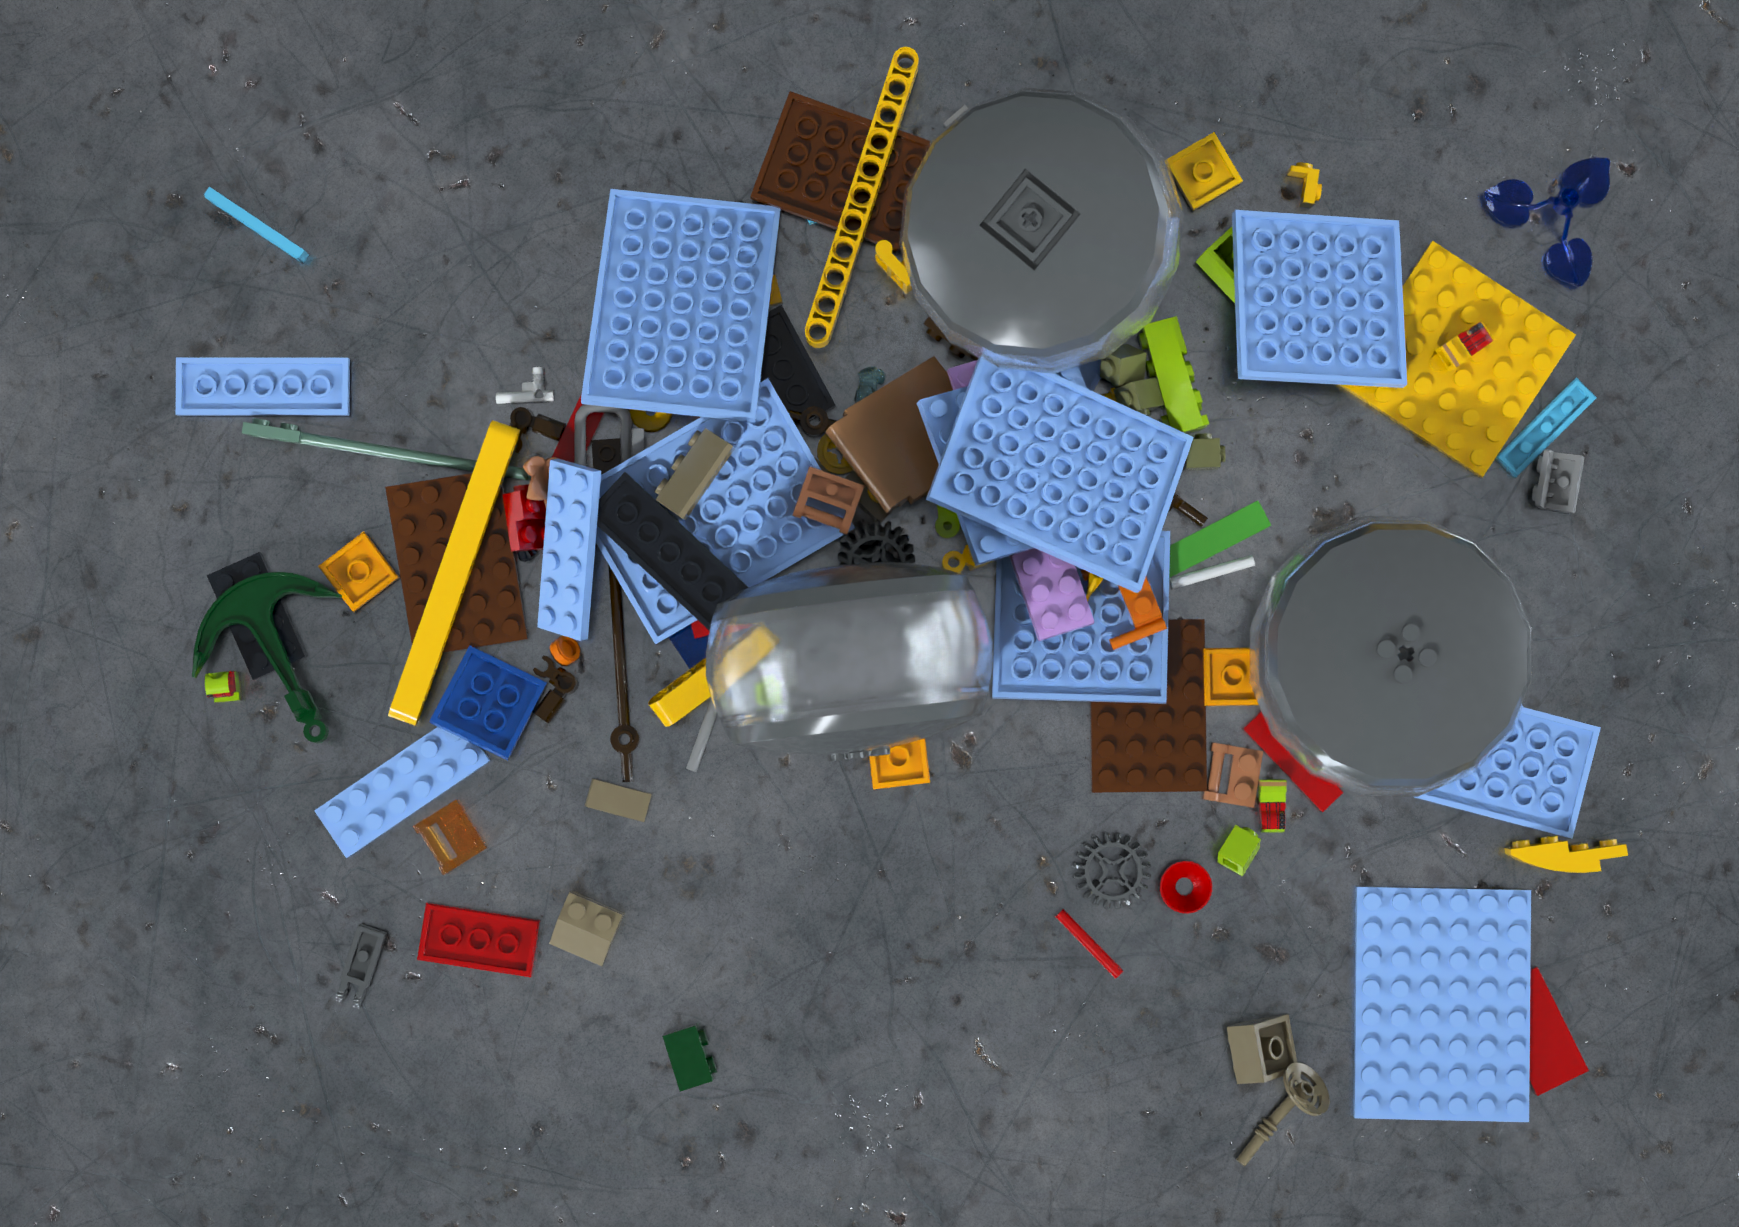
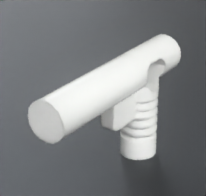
[496,367,554,404]

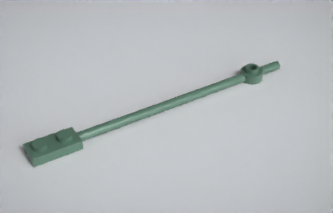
[242,418,532,481]

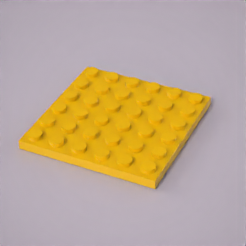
[1340,241,1576,478]

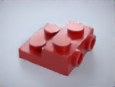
[502,484,546,552]

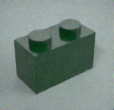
[662,1023,717,1092]

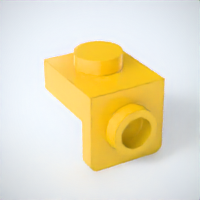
[1287,162,1322,208]

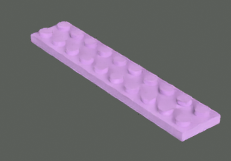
[947,360,1095,642]

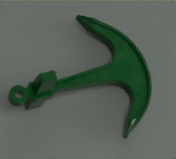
[192,572,342,744]

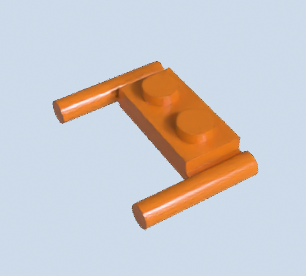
[1080,570,1167,650]

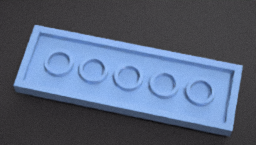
[175,357,350,416]
[537,459,601,641]
[314,727,491,858]

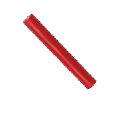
[1055,909,1123,979]

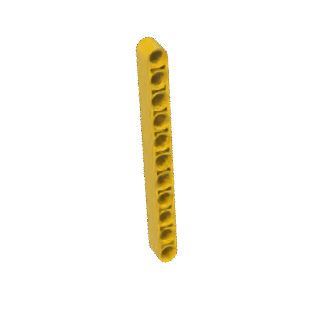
[805,47,919,348]
[388,420,520,726]

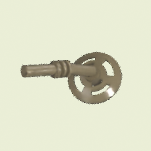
[1236,1062,1330,1166]

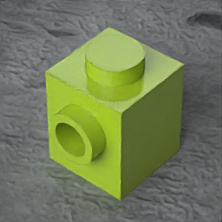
[1218,825,1261,876]

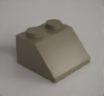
[549,890,625,966]
[1227,1014,1297,1084]

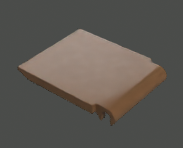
[826,356,953,514]

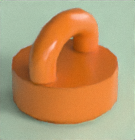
[550,636,580,666]

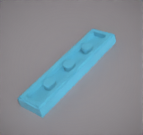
[204,187,309,263]
[1495,377,1597,478]

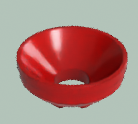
[1159,861,1212,914]

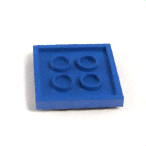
[430,645,547,761]

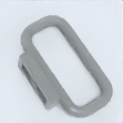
[574,404,644,466]

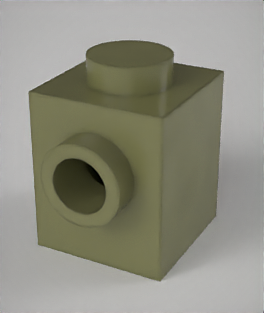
[1100,344,1147,387]
[1114,378,1164,416]
[1183,433,1225,471]

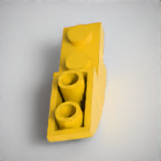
[1504,836,1628,873]

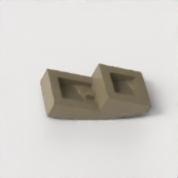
[585,778,652,822]

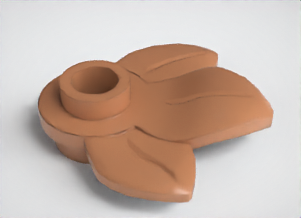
[523,456,558,507]

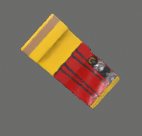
[1435,321,1494,371]

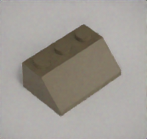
[655,428,735,520]

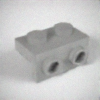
[1532,449,1585,514]

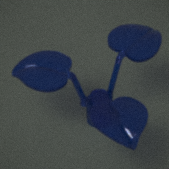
[1484,158,1610,287]

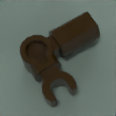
[509,407,566,453]
[533,655,578,724]

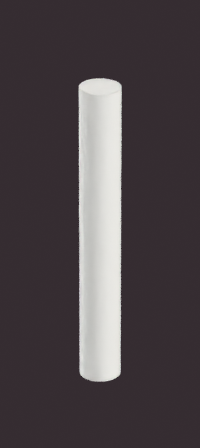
[1169,555,1255,589]

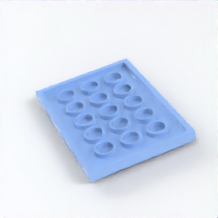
[1403,706,1601,839]

